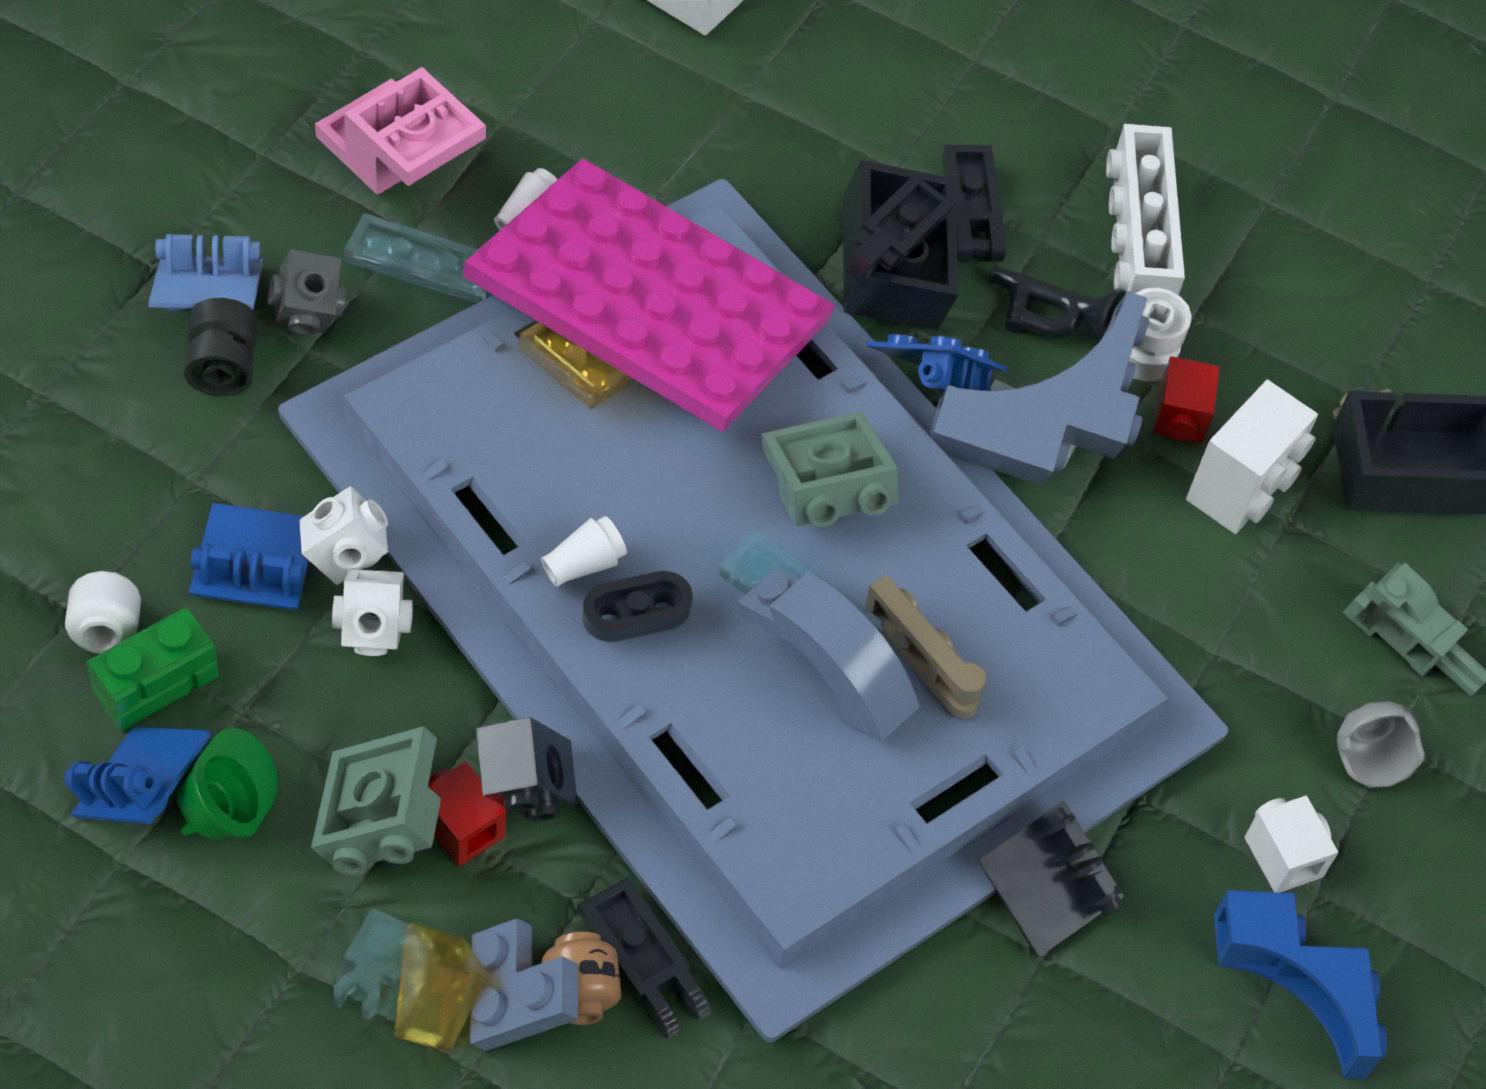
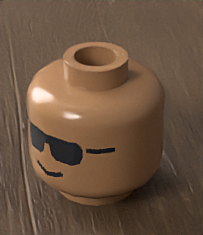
[542,932,621,1025]

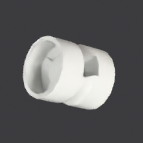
[1129,288,1192,381]

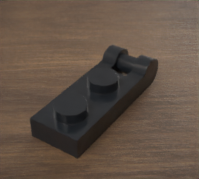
[942,145,1006,262]

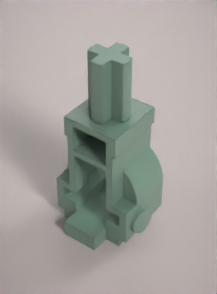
[1343,562,1486,697]

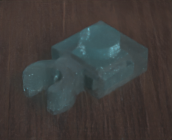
[334,908,424,1020]

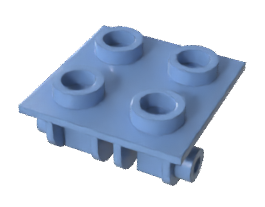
[148,234,263,312]

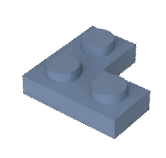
[470,918,578,1051]

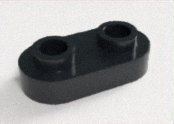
[582,571,693,642]

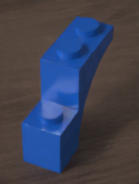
[1214,890,1387,1079]

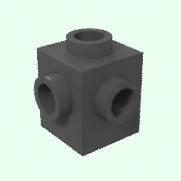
[268,249,346,335]

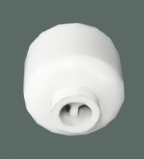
[65,571,141,654]

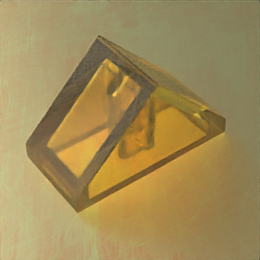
[394,922,488,1051]

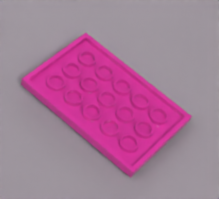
[463,158,835,432]

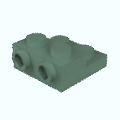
[761,411,899,528]
[311,726,441,876]

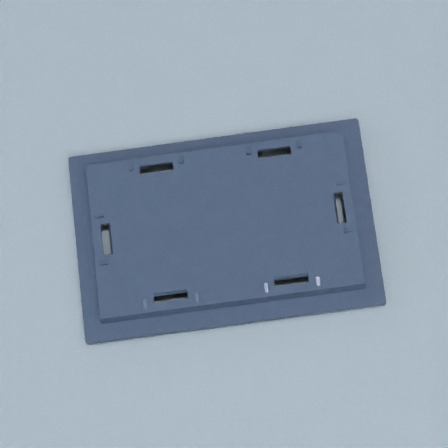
[278,179,1228,1043]

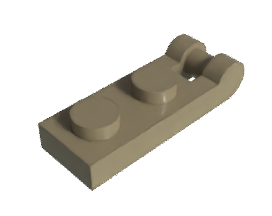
[864,575,987,719]

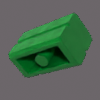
[86,607,219,732]

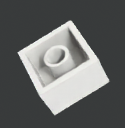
[1186,379,1318,535]

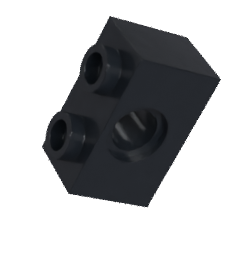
[476,717,578,821]

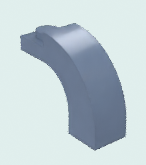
[737,568,920,743]

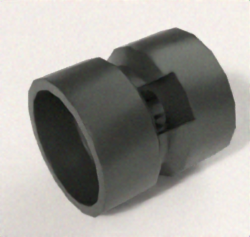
[184,297,258,396]

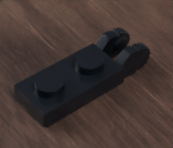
[578,877,711,1039]

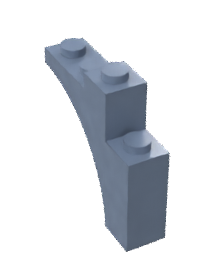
[928,291,1149,486]

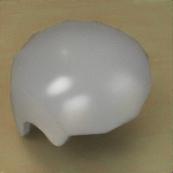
[1337,701,1424,788]

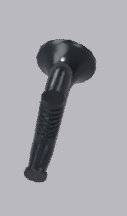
[988,264,1126,343]

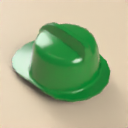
[176,728,278,840]

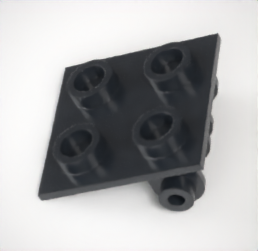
[977,801,1124,958]

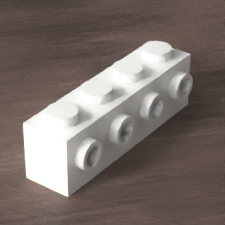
[1106,124,1185,295]

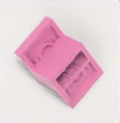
[315,67,486,195]

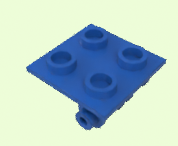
[866,334,1007,393]
[189,503,309,611]
[64,727,212,825]

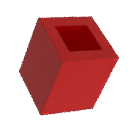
[1153,356,1220,444]
[428,761,506,867]

